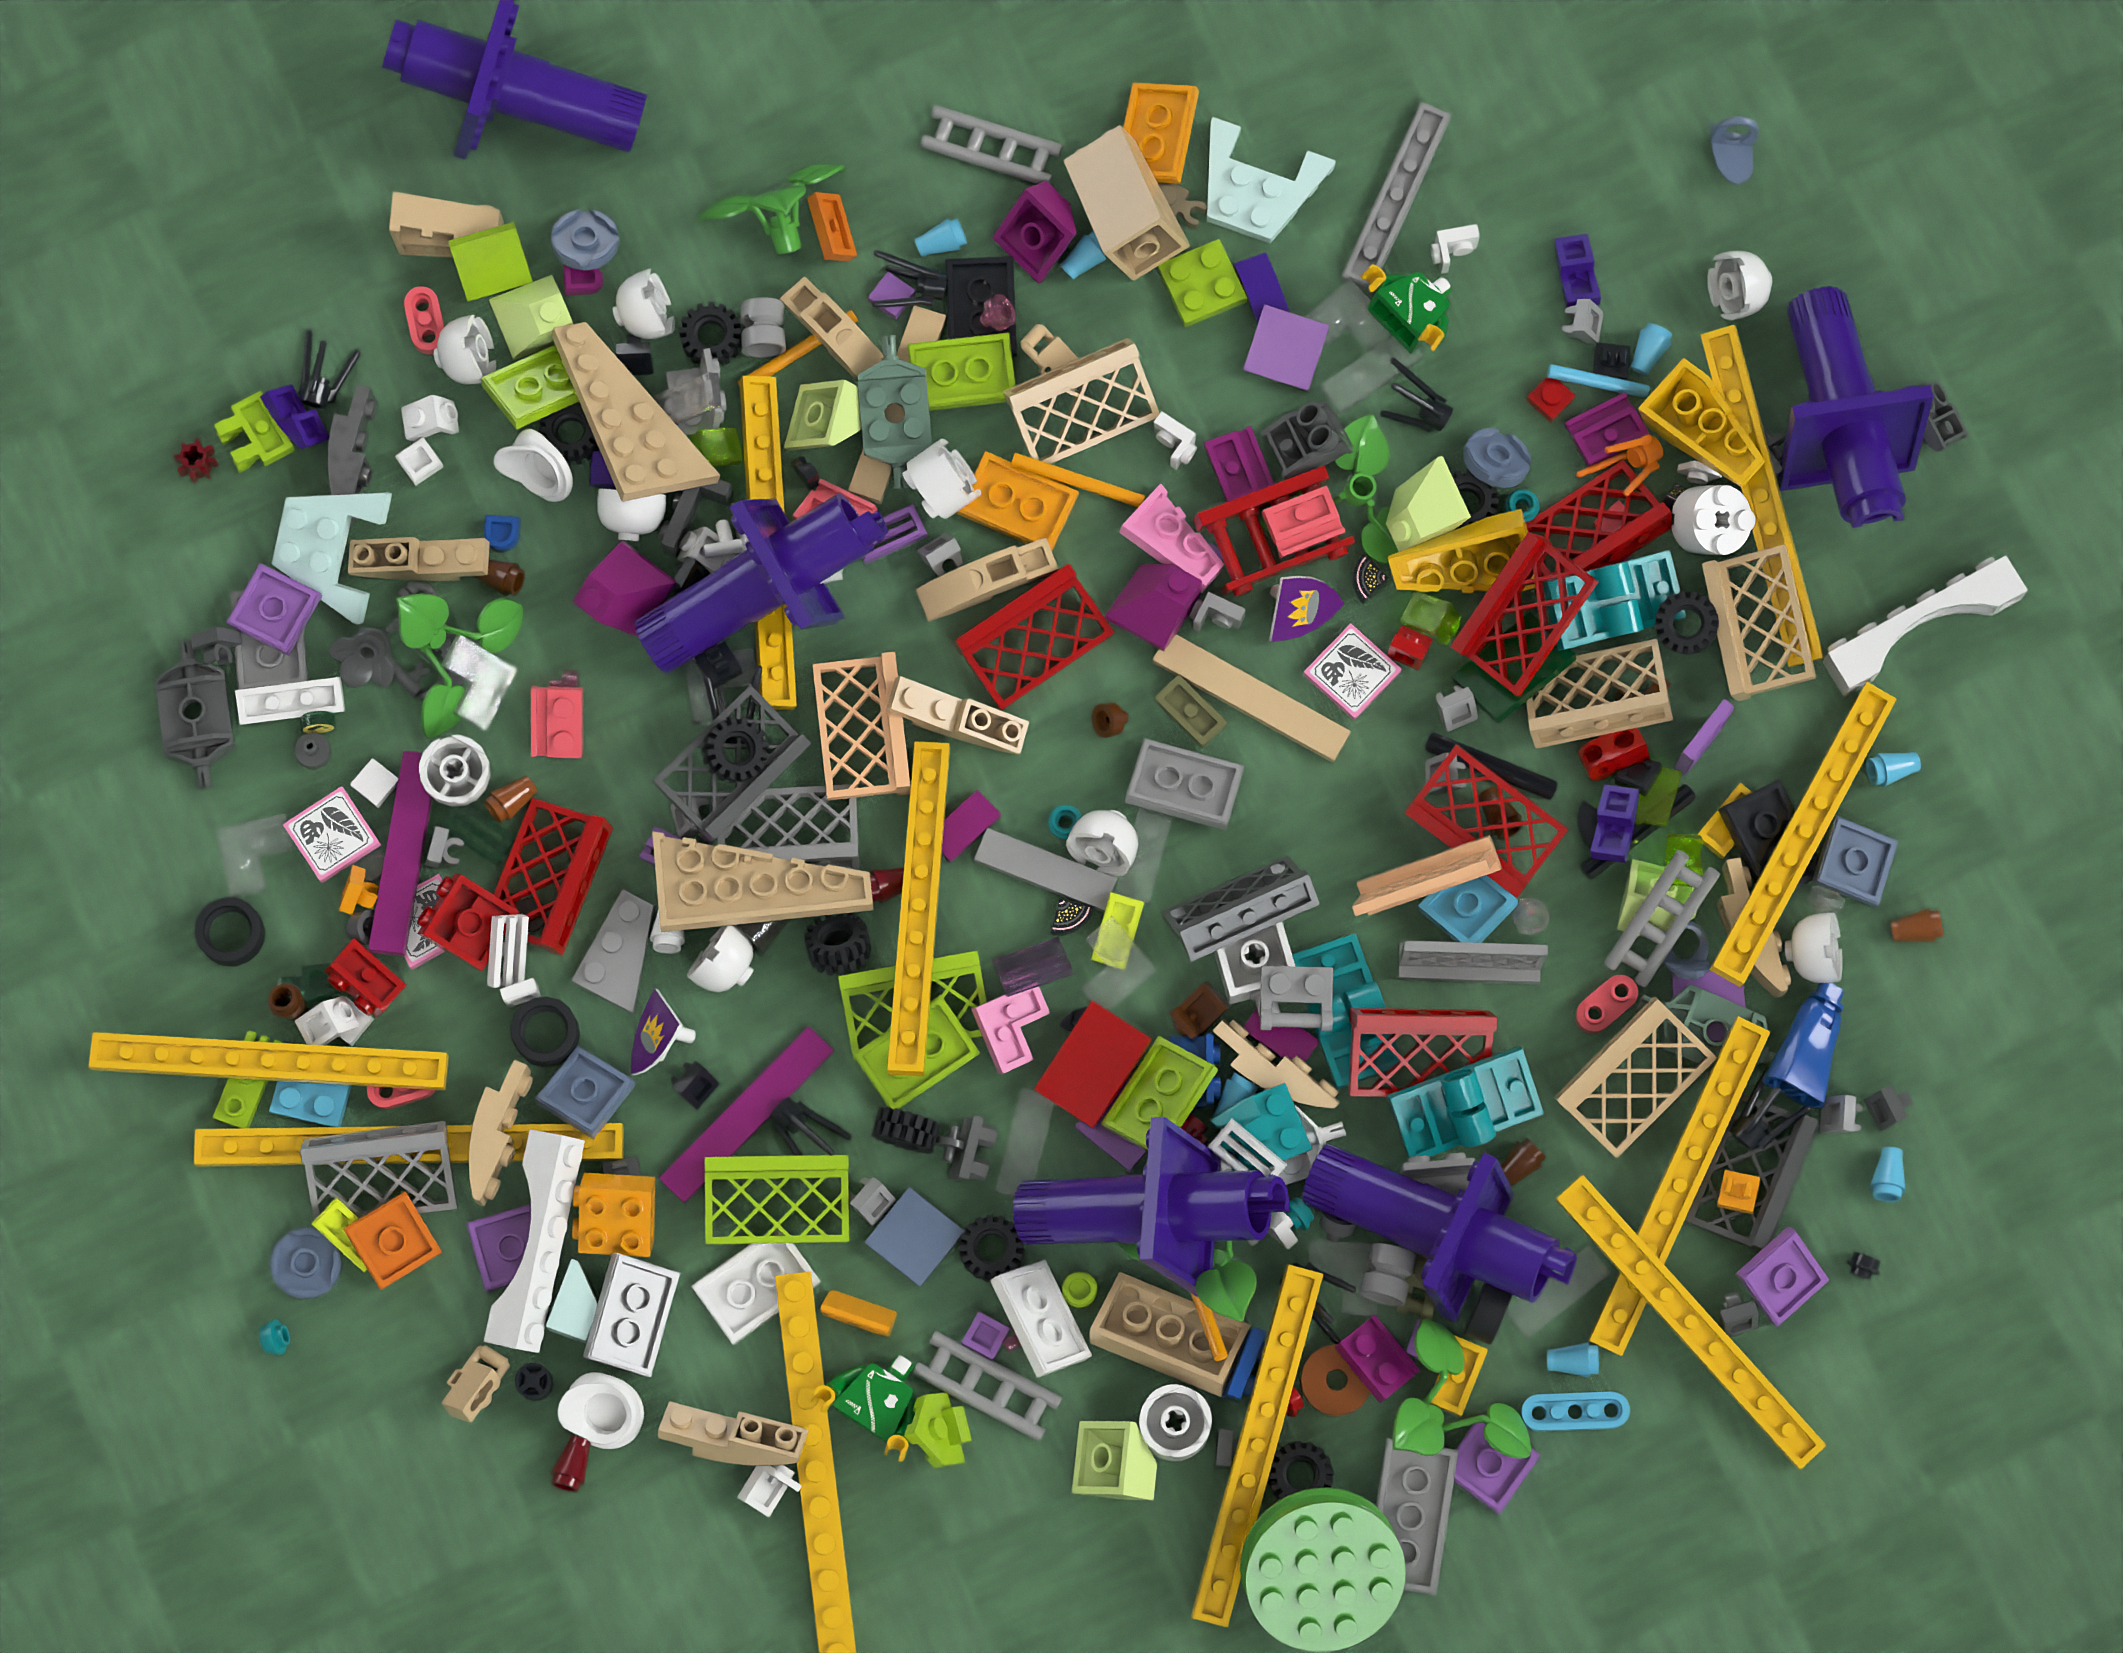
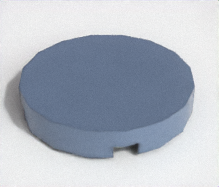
[551,209,619,271]
[1463,428,1531,488]
[270,1227,343,1300]

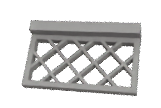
[716,784,860,870]
[1398,940,1548,985]
[300,1121,458,1219]

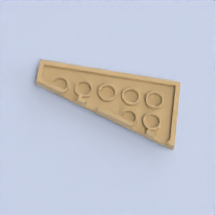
[552,322,720,502]
[652,831,873,932]

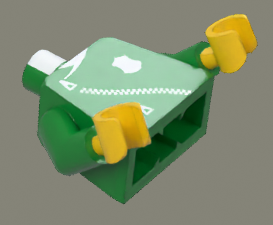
[1360,264,1451,354]
[809,1354,916,1462]

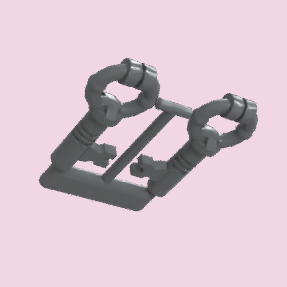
[350,581,484,701]

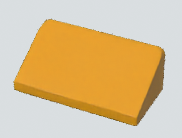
[820,1290,897,1338]

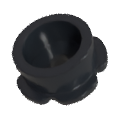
[1846,1251,1881,1281]

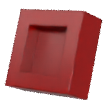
[1526,377,1576,423]

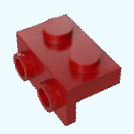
[324,938,407,1018]

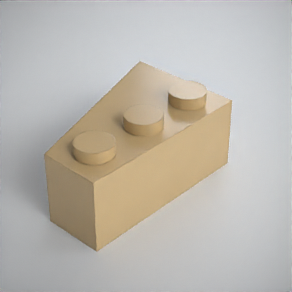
[389,192,504,258]

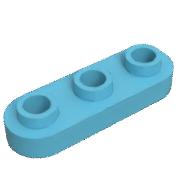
[1520,1392,1630,1432]

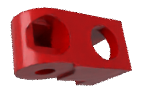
[1578,728,1651,781]

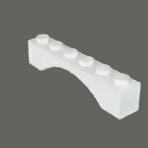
[1823,555,2028,697]
[484,1129,585,1353]

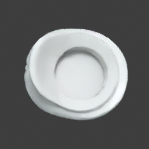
[493,429,573,502]
[558,1372,644,1449]

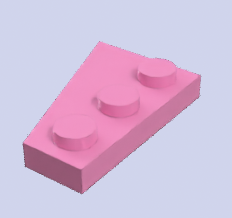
[1119,484,1224,593]

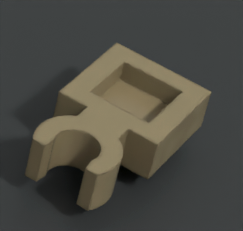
[1158,183,1207,229]

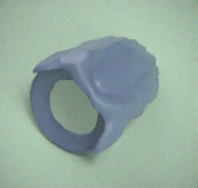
[1709,116,1759,186]
[1663,921,1711,980]

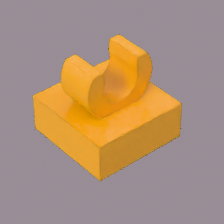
[339,865,379,915]
[1717,1170,1761,1214]

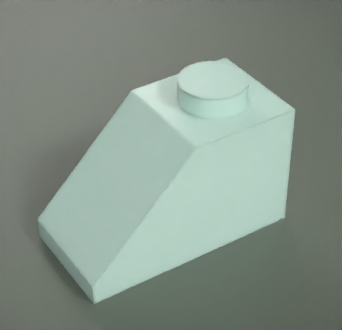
[546,1259,598,1344]

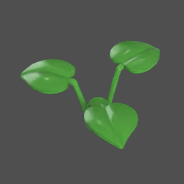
[698,164,846,254]
[1260,414,1399,564]
[396,594,523,738]
[1115,1212,1273,1322]
[1392,1319,1531,1459]

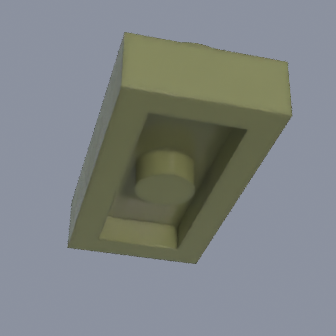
[1154,675,1228,749]

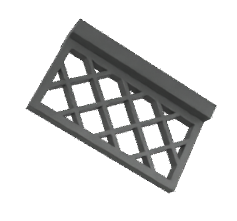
[651,685,812,844]
[1161,855,1320,962]
[1685,1093,1819,1254]

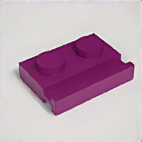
[1564,392,1650,467]
[1204,425,1274,502]
[1334,1315,1420,1403]

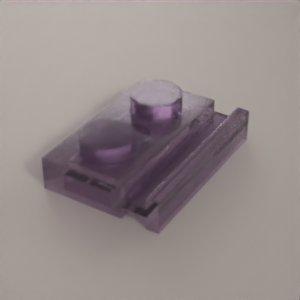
[992,937,1073,997]

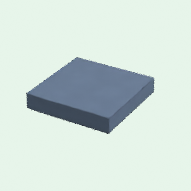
[1812,816,1898,907]
[535,1045,636,1139]
[864,1187,965,1288]

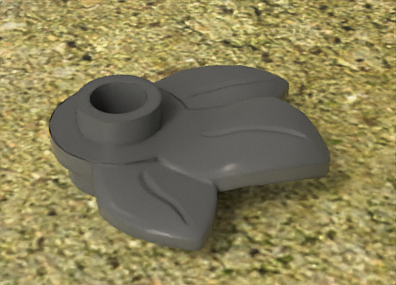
[328,630,394,688]

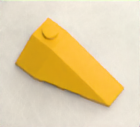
[1638,358,1765,487]
[1388,509,1536,593]

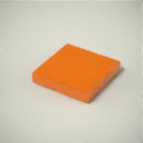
[342,1191,442,1290]

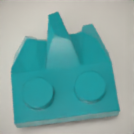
[1210,1083,1312,1171]

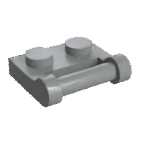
[1260,966,1333,1032]

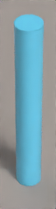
[1547,364,1650,398]

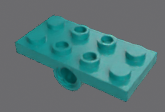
[1543,550,1686,651]
[1292,933,1403,1090]
[1387,1046,1544,1158]

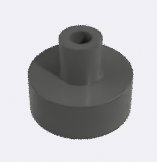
[295,733,332,770]
[345,910,375,945]
[1319,1211,1356,1243]

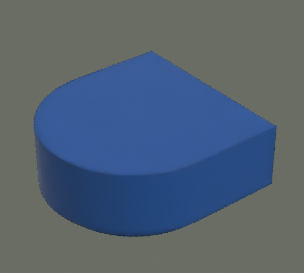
[484,515,521,552]

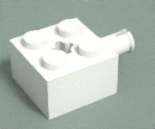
[1214,921,1295,1016]

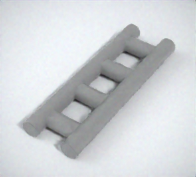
[920,105,1063,184]
[1604,850,1720,987]
[912,1331,1063,1442]

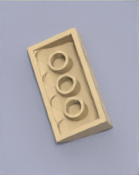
[1089,1272,1251,1397]

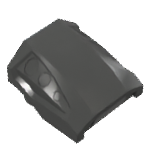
[1918,381,1970,452]
[1261,400,1354,480]

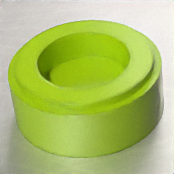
[1062,1271,1098,1309]

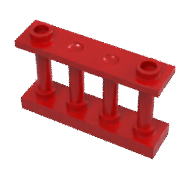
[1192,465,1355,597]

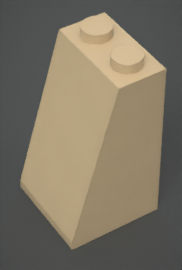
[1063,125,1190,281]

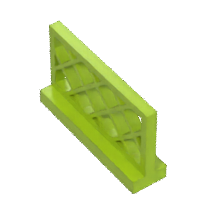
[838,951,987,1060]
[705,1155,849,1245]

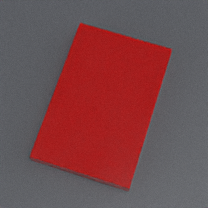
[1034,1000,1152,1129]

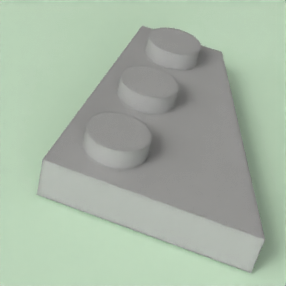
[571,889,655,1015]

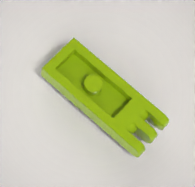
[212,1030,283,1129]

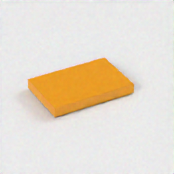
[1123,82,1199,184]
[957,451,1079,551]

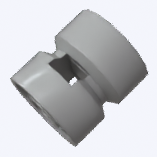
[740,298,786,358]
[1360,1243,1417,1307]

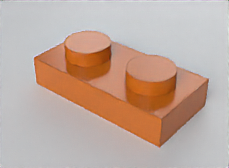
[807,192,858,262]

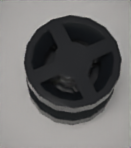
[515,1363,554,1402]

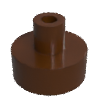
[1091,702,1128,738]

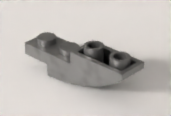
[328,385,378,529]

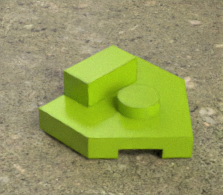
[904,1392,972,1468]

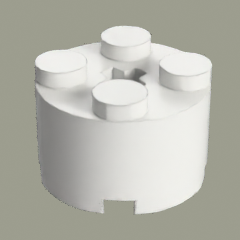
[902,438,981,519]
[1671,485,1756,555]
[1138,1384,1212,1461]

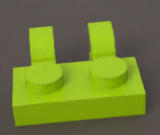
[214,390,295,473]

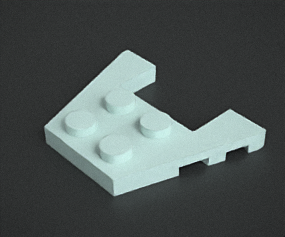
[1207,117,1336,244]
[272,492,392,624]

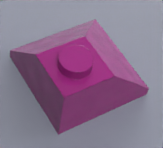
[992,181,1077,284]
[572,541,677,637]
[1105,564,1202,652]

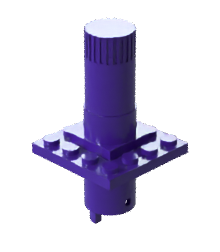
[382,0,647,160]
[1777,286,1933,528]
[634,493,888,674]
[1013,1117,1289,1297]
[1302,1144,1577,1322]

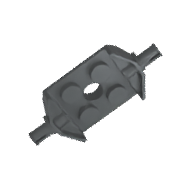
[155,639,236,790]

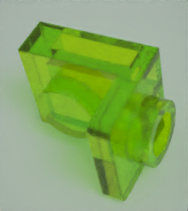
[689,428,743,466]
[1400,591,1461,646]
[1663,833,1703,887]

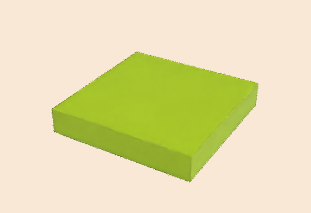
[448,222,533,302]

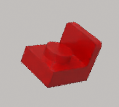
[1387,626,1432,671]

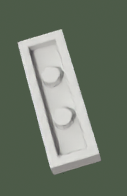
[235,677,345,725]

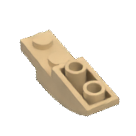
[779,276,884,380]
[348,537,490,581]
[916,538,1059,622]
[886,676,1029,755]
[1716,857,1791,998]
[1213,1019,1340,1108]
[469,1060,533,1206]
[658,1401,808,1466]

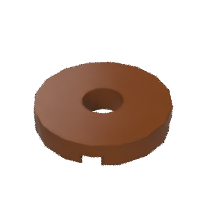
[1300,1344,1370,1417]

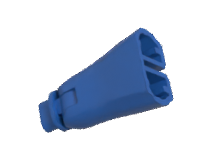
[1762,983,1844,1108]

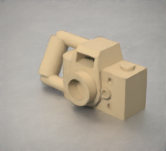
[1020,324,1080,391]
[441,1345,510,1423]

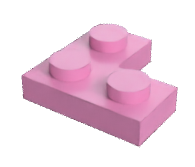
[971,981,1050,1074]

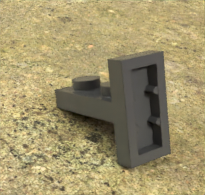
[659,480,733,558]

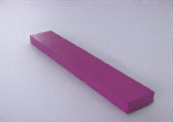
[368,751,433,957]
[659,1026,834,1204]

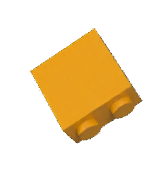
[572,1173,656,1257]

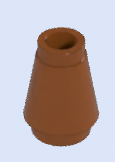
[483,775,537,823]
[1890,908,1944,942]

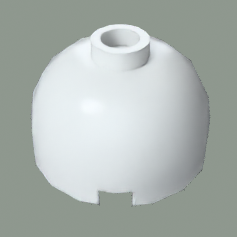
[1707,251,1772,321]
[613,269,675,340]
[434,315,496,384]
[597,489,666,541]
[419,735,490,807]
[1066,810,1138,877]
[1785,913,1842,983]
[687,925,754,992]

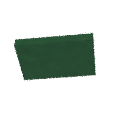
[1452,612,1577,724]

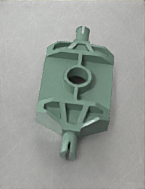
[857,335,933,489]
[1638,984,1776,1070]

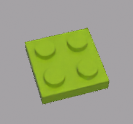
[1157,239,1247,328]

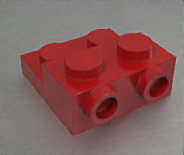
[417,874,519,971]

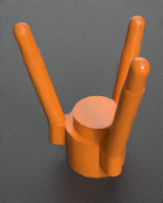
[1576,434,1663,496]

